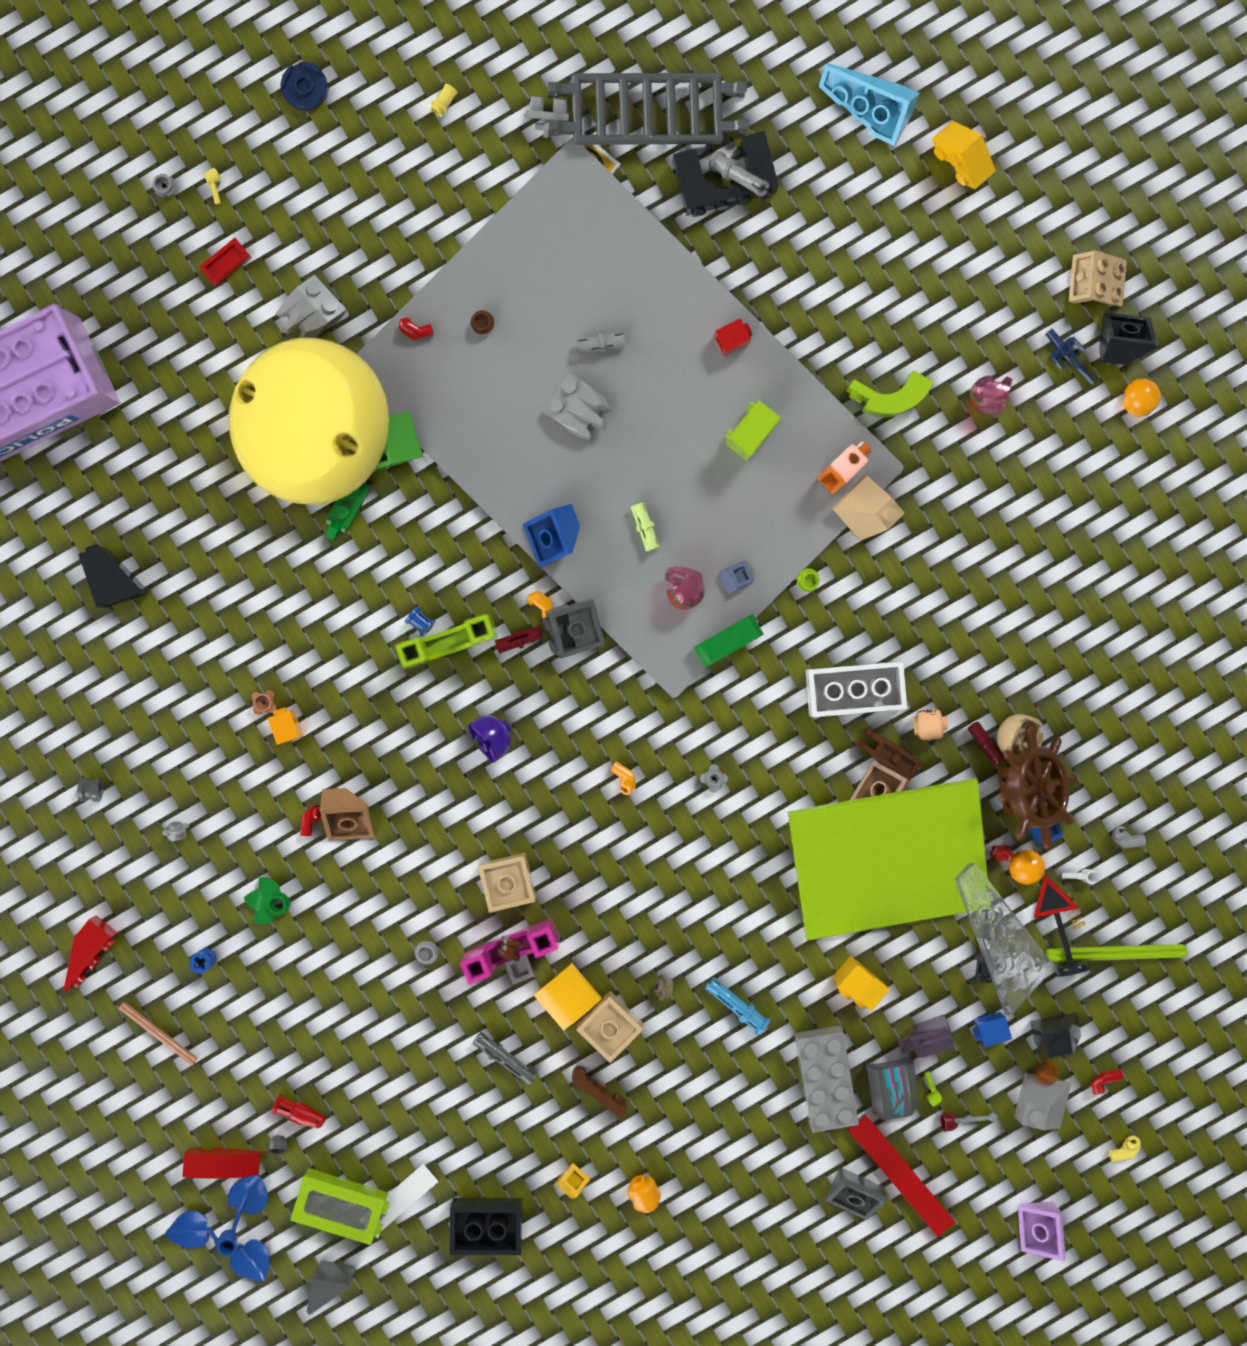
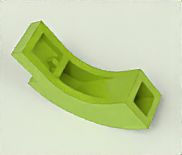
[846,371,934,417]

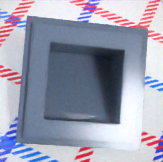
[719,561,754,593]

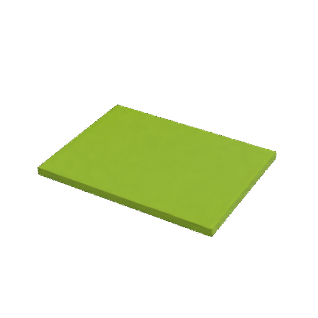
[788,778,990,941]

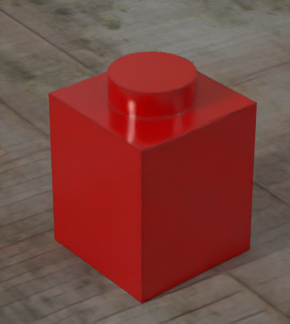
[714,318,752,356]

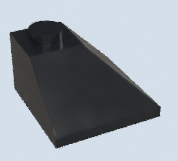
[1099,312,1158,365]

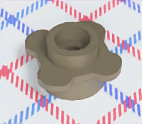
[654,974,673,1001]

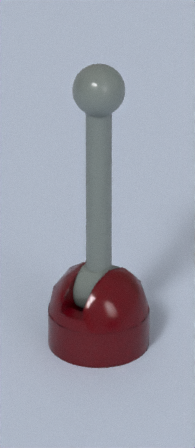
[940,1112,998,1132]

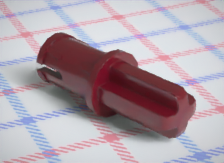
[968,721,1005,766]

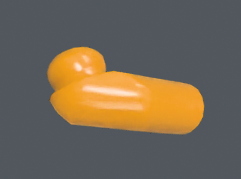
[527,591,553,619]
[610,761,636,795]

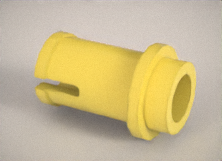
[430,84,458,117]

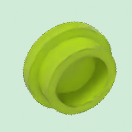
[797,568,820,592]

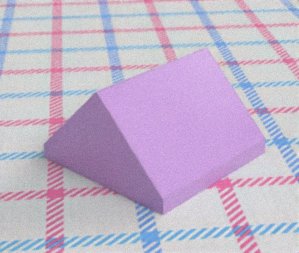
[1018,1201,1066,1261]

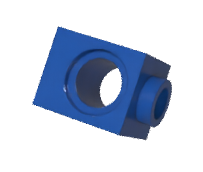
[972,1012,1012,1047]

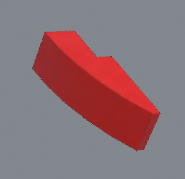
[182,1147,261,1179]

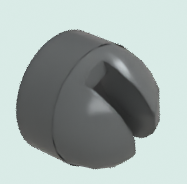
[268,1135,288,1154]

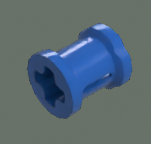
[404,607,436,637]
[189,948,216,974]

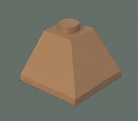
[320,788,375,841]

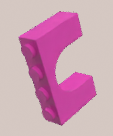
[460,917,560,985]

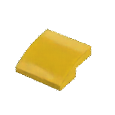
[534,963,602,1031]

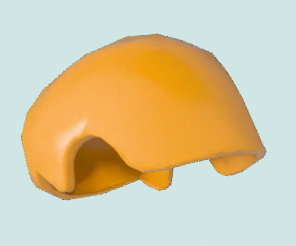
[1123,378,1161,417]
[1008,849,1045,885]

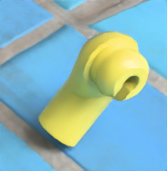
[1109,1136,1141,1162]

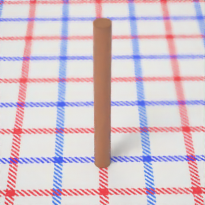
[118,1001,198,1066]

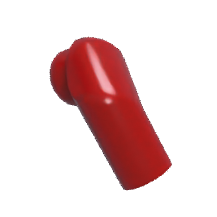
[399,317,434,340]
[1090,1069,1123,1095]

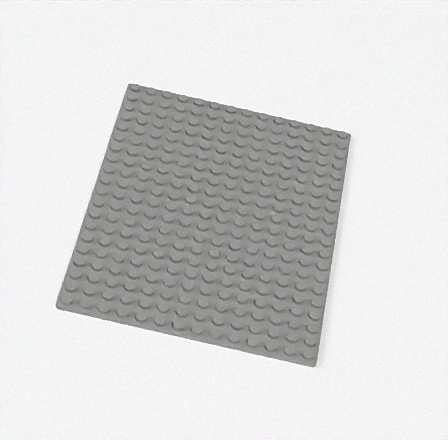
[357,138,904,698]

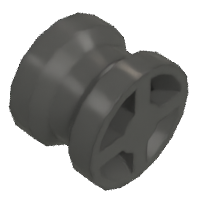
[77,778,104,802]

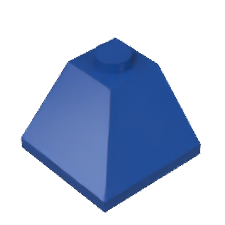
[523,504,580,568]

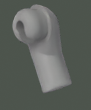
[1112,826,1146,848]

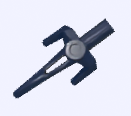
[1045,328,1095,385]

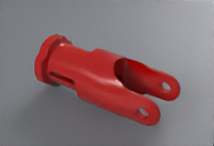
[271,1093,325,1129]

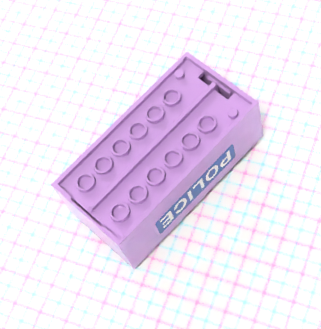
[0,304,121,462]

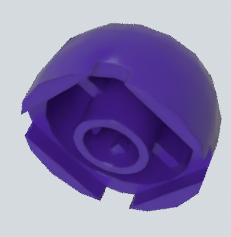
[467,715,512,762]

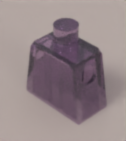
[898,1014,955,1058]

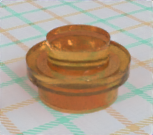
[1035,1061,1059,1085]

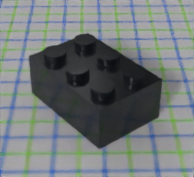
[450,1198,523,1255]

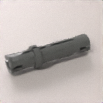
[472,1031,537,1086]

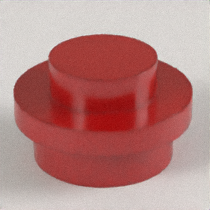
[989,845,1014,862]

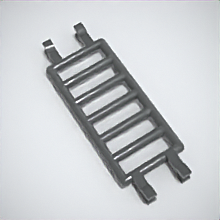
[548,73,748,145]

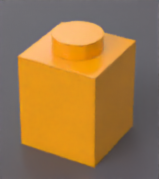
[267,707,304,745]

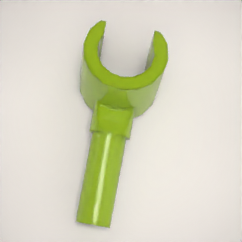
[924,1071,942,1107]

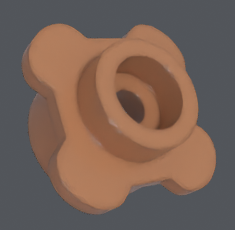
[251,690,277,715]

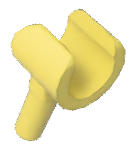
[205,168,221,204]

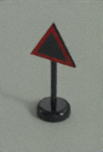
[1034,874,1090,977]

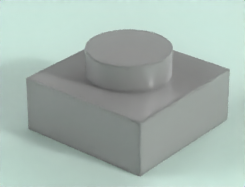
[505,954,535,984]

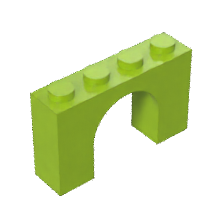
[395,614,499,668]

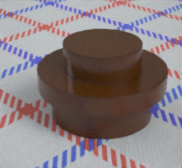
[471,310,494,335]

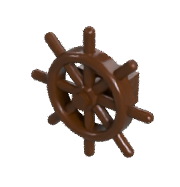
[997,726,1077,849]

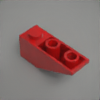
[64,915,118,992]

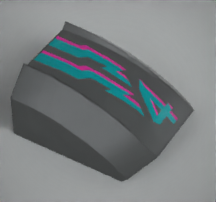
[865,1057,919,1120]

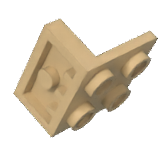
[1069,250,1127,307]

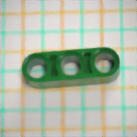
[693,614,764,668]

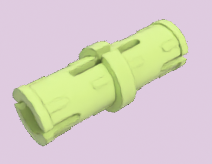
[630,502,660,552]

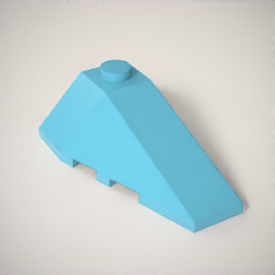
[819,63,920,146]

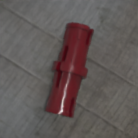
[495,625,544,654]

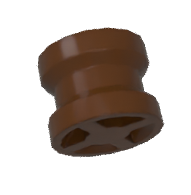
[497,936,524,961]

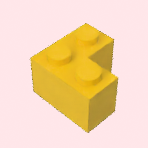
[931,121,996,189]
[833,955,890,1011]

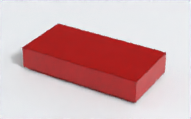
[199,238,252,287]

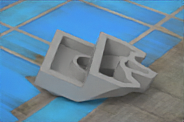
[276,275,346,338]
[542,373,610,440]

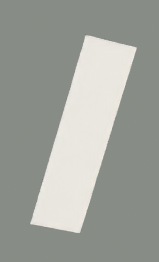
[359,1164,438,1231]

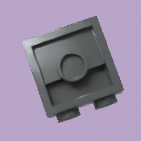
[543,599,605,659]

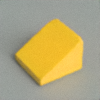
[555,1163,590,1199]

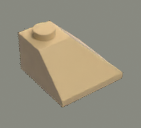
[832,475,904,541]

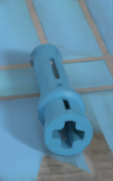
[705,977,770,1036]

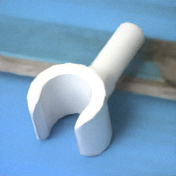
[1061,869,1097,884]

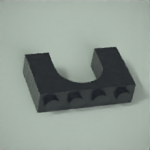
[672,131,779,217]

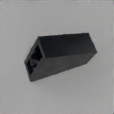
[78,544,148,609]
[1030,1012,1081,1058]

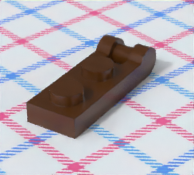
[572,1065,627,1119]

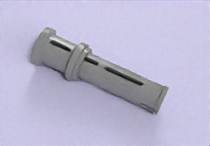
[709,151,769,196]

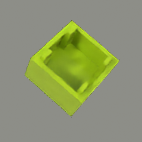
[725,400,781,461]

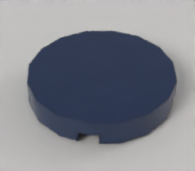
[280,62,329,111]

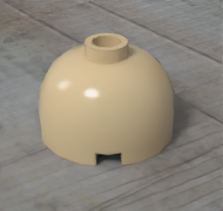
[997,714,1044,755]

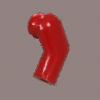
[300,805,322,836]

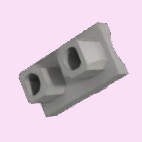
[526,96,569,138]

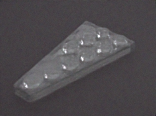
[955,863,1055,1016]

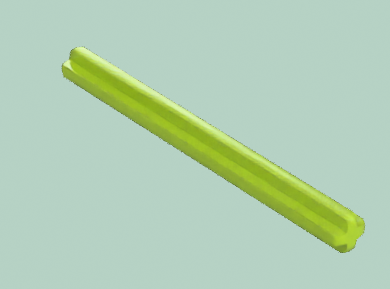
[1046,944,1187,962]

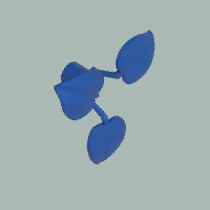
[165,1175,269,1283]

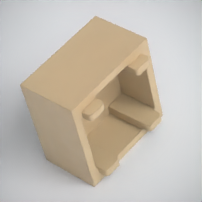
[478,852,536,913]
[576,991,643,1063]

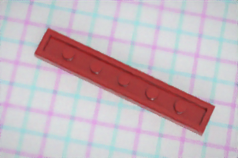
[848,1113,955,1237]

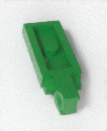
[325,483,371,541]

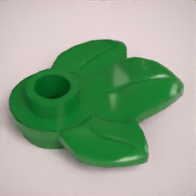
[244,877,290,924]

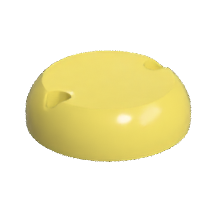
[229,338,389,505]

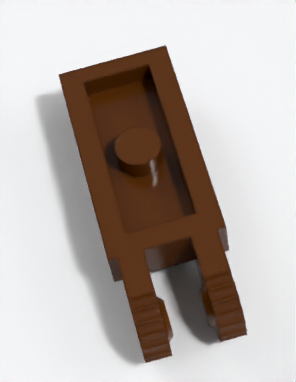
[855,728,922,780]

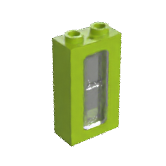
[290,1168,390,1245]

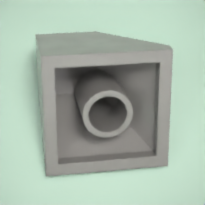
[1014,1072,1071,1130]

